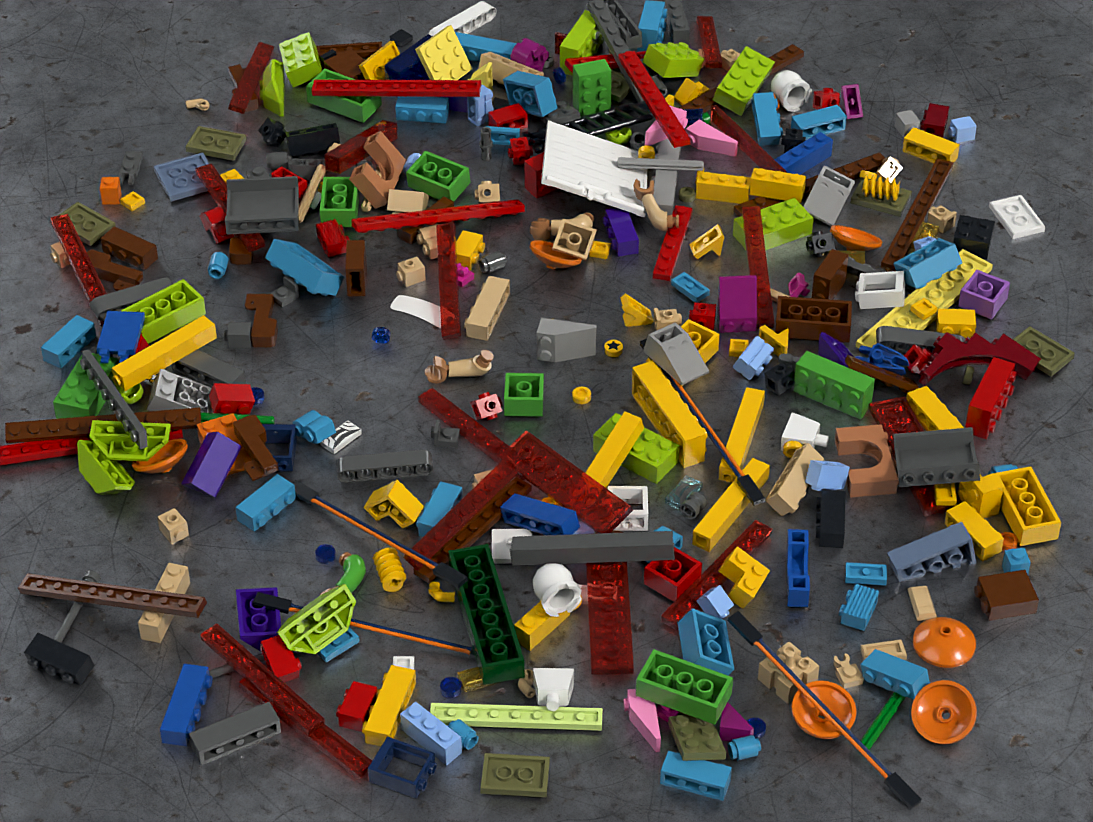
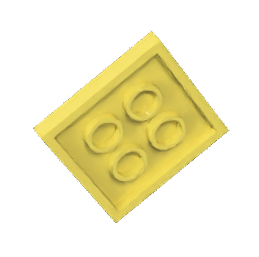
[415,25,472,80]

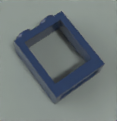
[262,424,297,471]
[368,736,437,799]

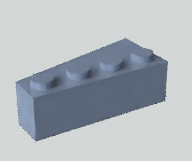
[887,522,976,582]

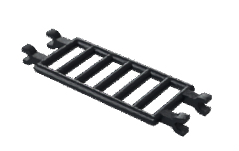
[522,101,654,154]

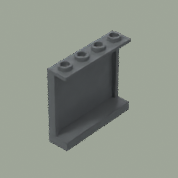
[225,176,299,235]
[893,427,980,487]

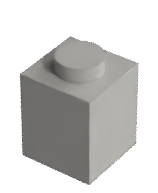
[894,109,920,138]

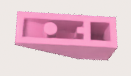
[645,105,688,146]
[686,120,738,157]
[623,689,661,752]

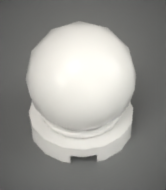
[770,70,812,112]
[533,563,582,617]

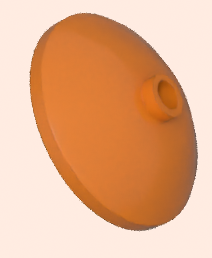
[830,225,883,253]
[529,240,582,270]
[132,439,188,474]
[913,617,976,668]
[911,680,977,745]
[792,681,856,739]

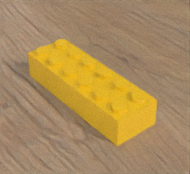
[632,360,707,468]

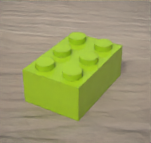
[279,32,322,87]
[642,42,704,78]

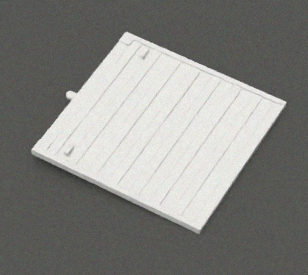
[541,120,648,217]

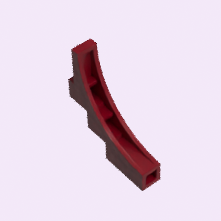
[919,332,1041,386]

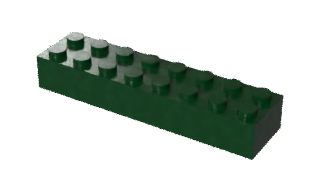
[448,544,525,685]

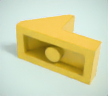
[674,78,710,106]
[689,224,724,259]
[620,293,654,327]
[759,325,789,356]

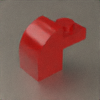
[199,206,234,244]

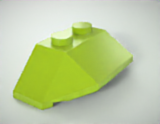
[260,59,284,117]
[90,420,171,461]
[77,440,135,495]
[277,584,356,654]

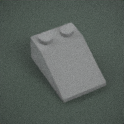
[537,318,597,363]

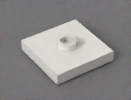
[492,529,532,564]

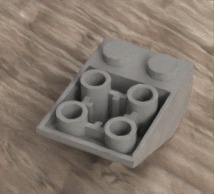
[803,165,855,226]
[643,323,709,385]
[147,369,212,413]

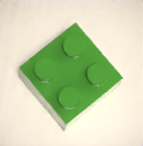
[504,373,544,417]

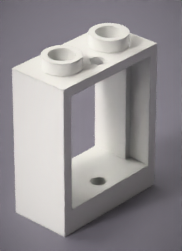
[855,271,905,309]
[607,486,648,531]

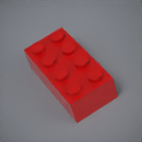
[965,357,1017,440]

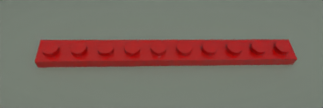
[618,51,690,148]
[312,80,482,97]
[351,199,525,233]
[0,430,183,465]

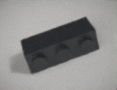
[285,123,341,157]
[815,489,846,548]
[24,632,95,686]

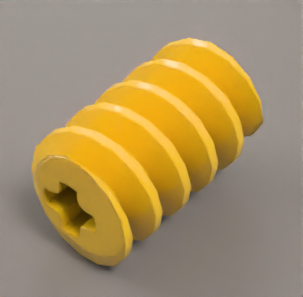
[862,174,900,201]
[372,547,406,592]

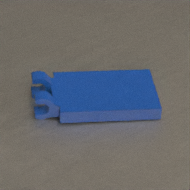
[97,311,145,363]

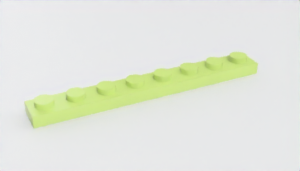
[430,703,603,731]

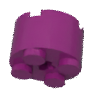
[510,38,549,72]

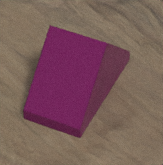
[840,84,863,120]
[719,702,754,742]

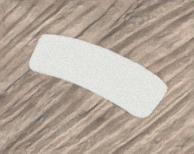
[390,295,455,328]

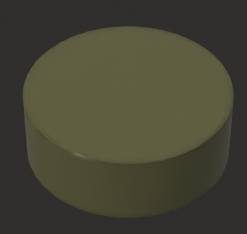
[678,187,696,203]
[962,365,975,385]

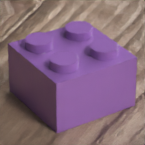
[958,270,1010,320]

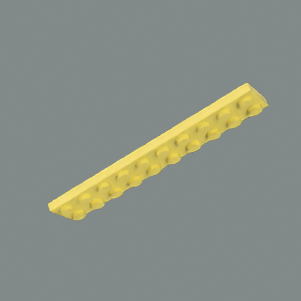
[855,249,993,348]

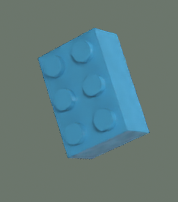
[637,0,667,52]
[503,71,558,117]
[893,238,962,289]
[677,608,735,675]

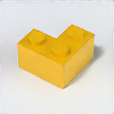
[957,473,1004,519]
[363,480,424,529]
[719,546,770,609]

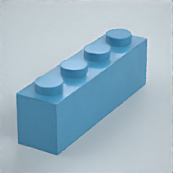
[455,32,517,62]

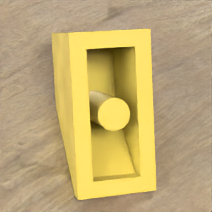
[468,62,493,91]

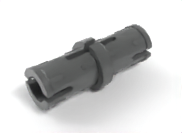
[479,127,493,161]

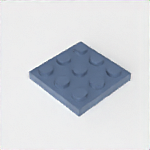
[154,152,220,201]

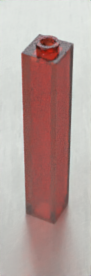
[325,120,397,174]

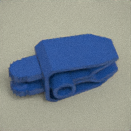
[855,343,909,376]

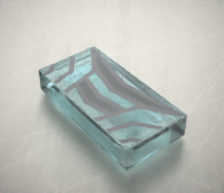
[665,475,703,510]

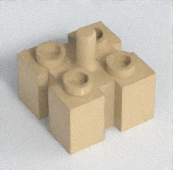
[758,642,819,704]

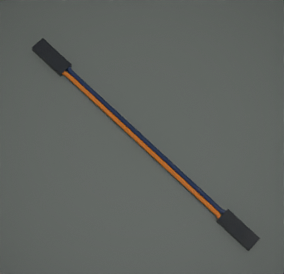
[640,339,765,506]
[293,480,468,588]
[253,592,476,660]
[727,611,922,810]

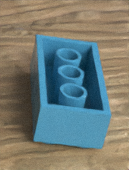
[265,239,345,296]

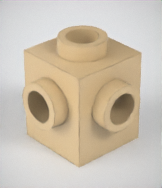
[475,181,500,204]

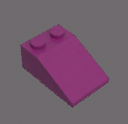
[717,275,757,333]

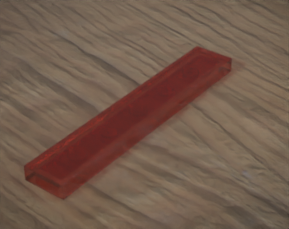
[696,16,722,68]

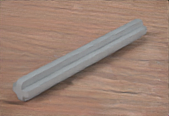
[617,157,704,171]

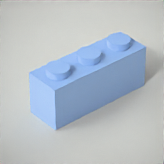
[400,702,462,766]

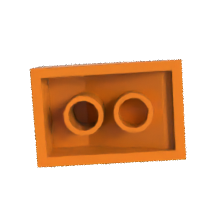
[197,413,252,476]

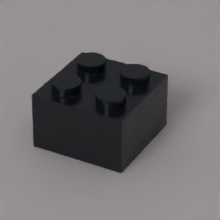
[953,215,995,260]

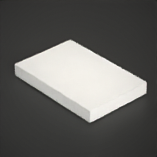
[989,195,1045,239]

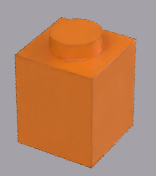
[100,177,122,205]

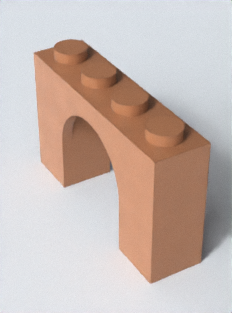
[349,131,406,209]
[834,424,899,498]

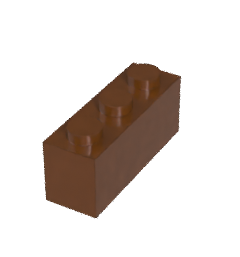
[101,226,158,270]

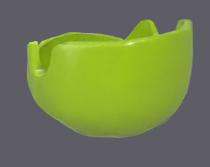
[605,127,632,146]
[114,383,144,405]

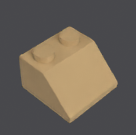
[387,189,429,214]
[552,219,597,261]

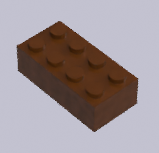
[775,296,852,343]

